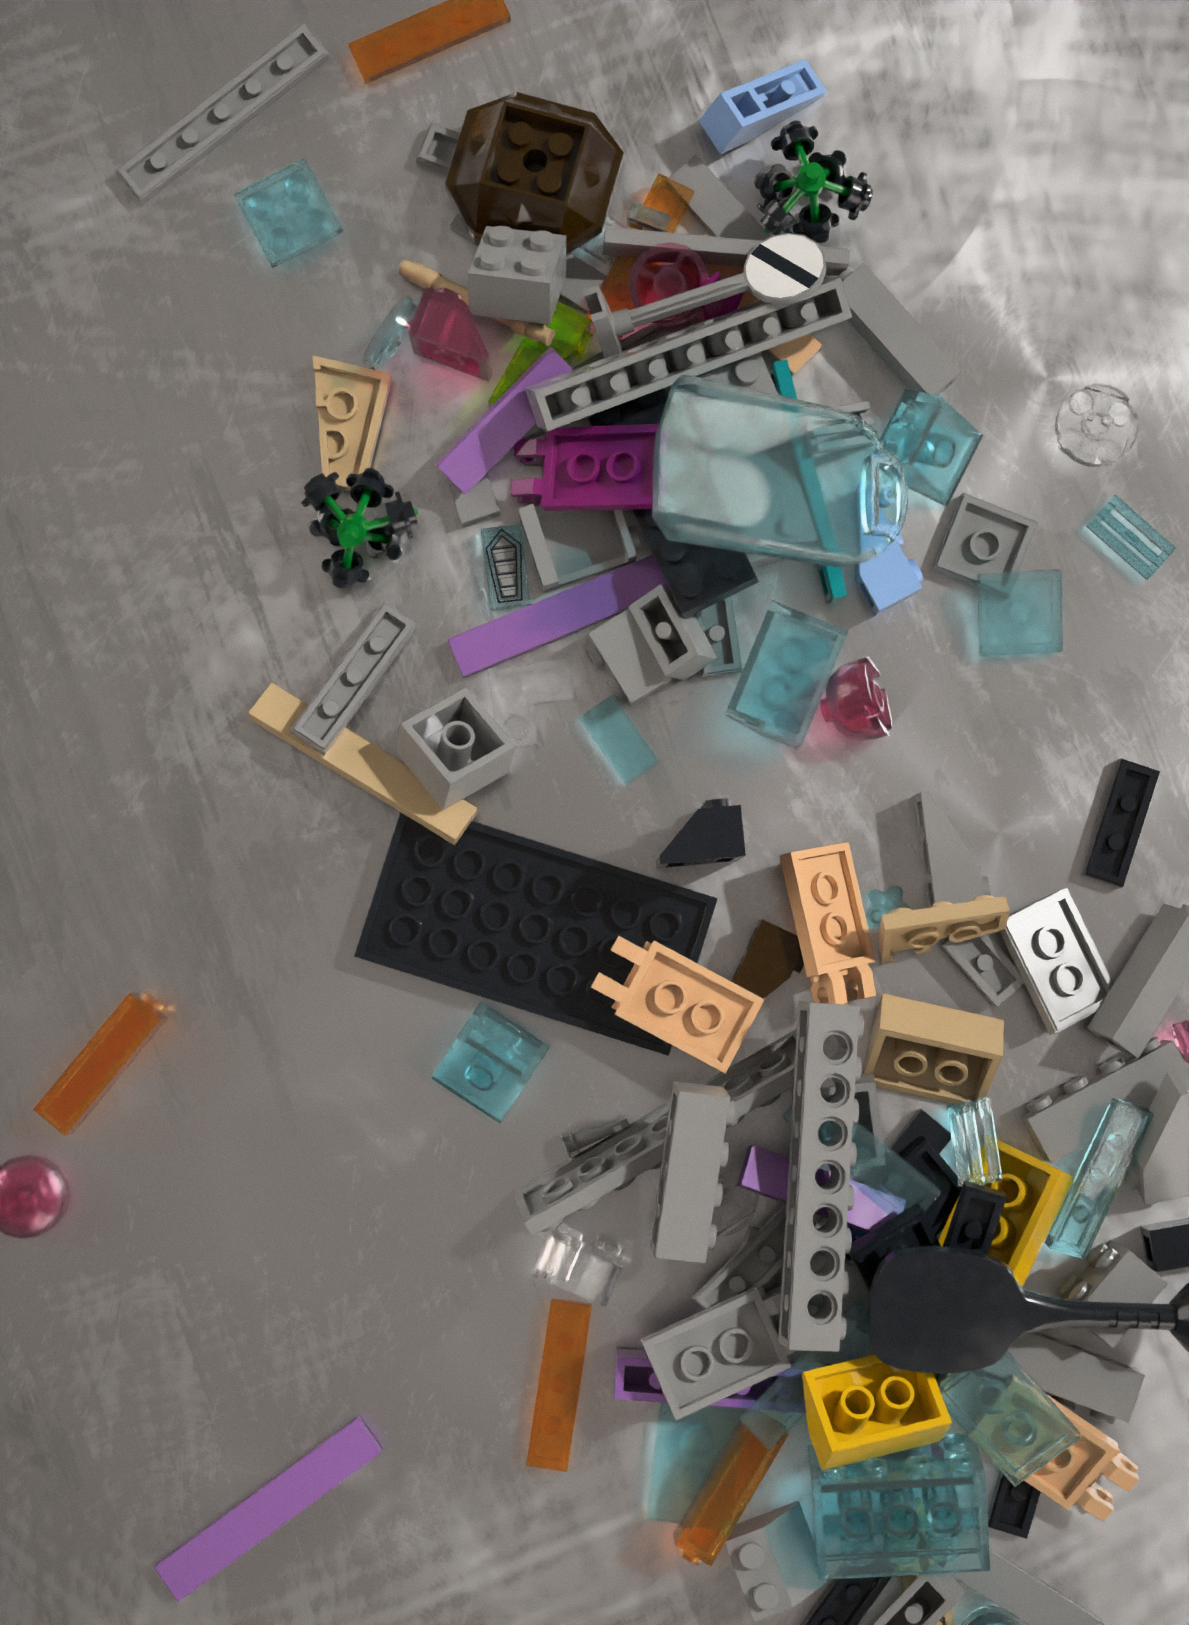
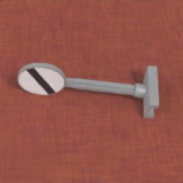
[583,233,826,358]

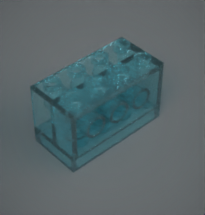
[808,1433,990,1580]

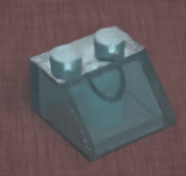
[869,389,983,506]
[431,1001,550,1124]

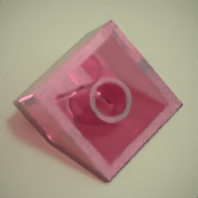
[408,287,492,382]

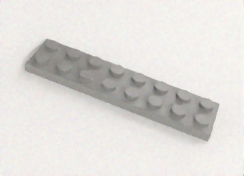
[513,1029,797,1236]

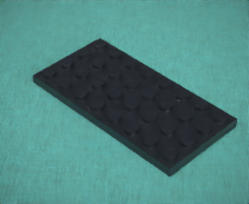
[354,812,718,1056]

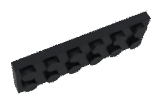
[588,388,759,619]

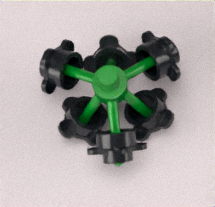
[754,120,873,243]
[301,468,418,588]

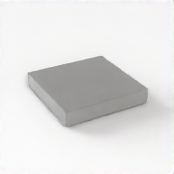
[932,493,1038,599]

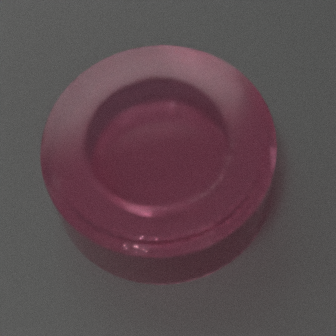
[1172,1020,1189,1063]

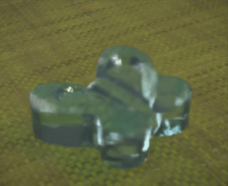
[866,886,910,929]

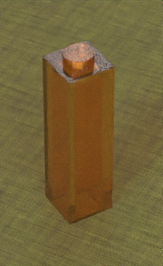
[33,991,168,1136]
[673,1408,789,1567]

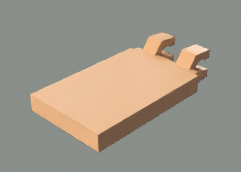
[779,842,876,1004]
[591,936,765,1074]
[964,1371,1139,1522]

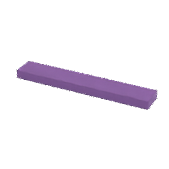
[448,555,668,678]
[154,1416,383,1602]

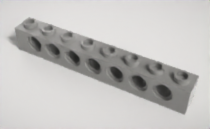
[524,276,852,431]
[778,1001,864,1352]

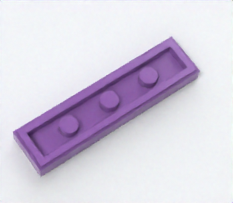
[435,347,573,494]
[737,1144,906,1233]

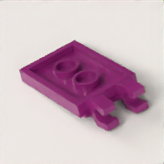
[510,424,669,511]

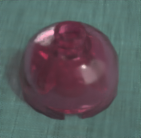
[628,242,710,327]
[820,656,892,741]
[0,1155,69,1239]

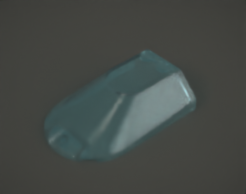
[652,375,908,567]

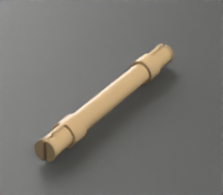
[399,259,555,346]

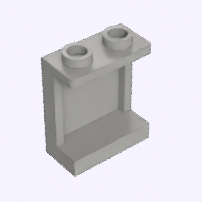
[518,504,642,592]

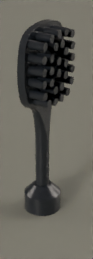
[867,1244,1189,1373]

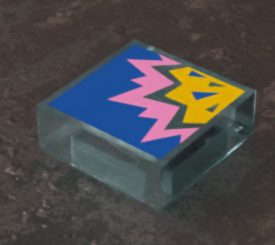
[627,202,670,232]

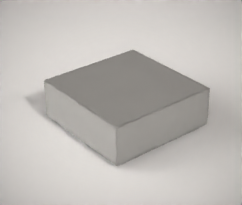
[449,473,500,526]

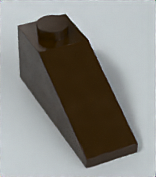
[731,919,804,999]

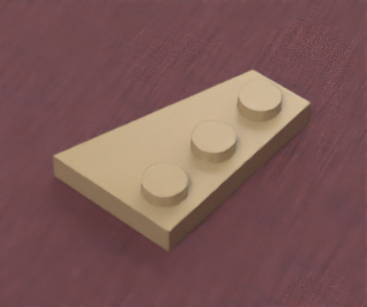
[312,355,392,491]
[878,895,1010,965]

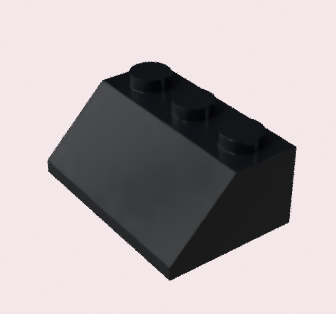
[656,798,746,869]

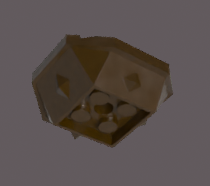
[445,92,624,254]

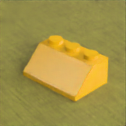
[938,1135,1074,1287]
[802,1354,952,1471]

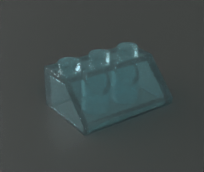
[725,600,848,750]

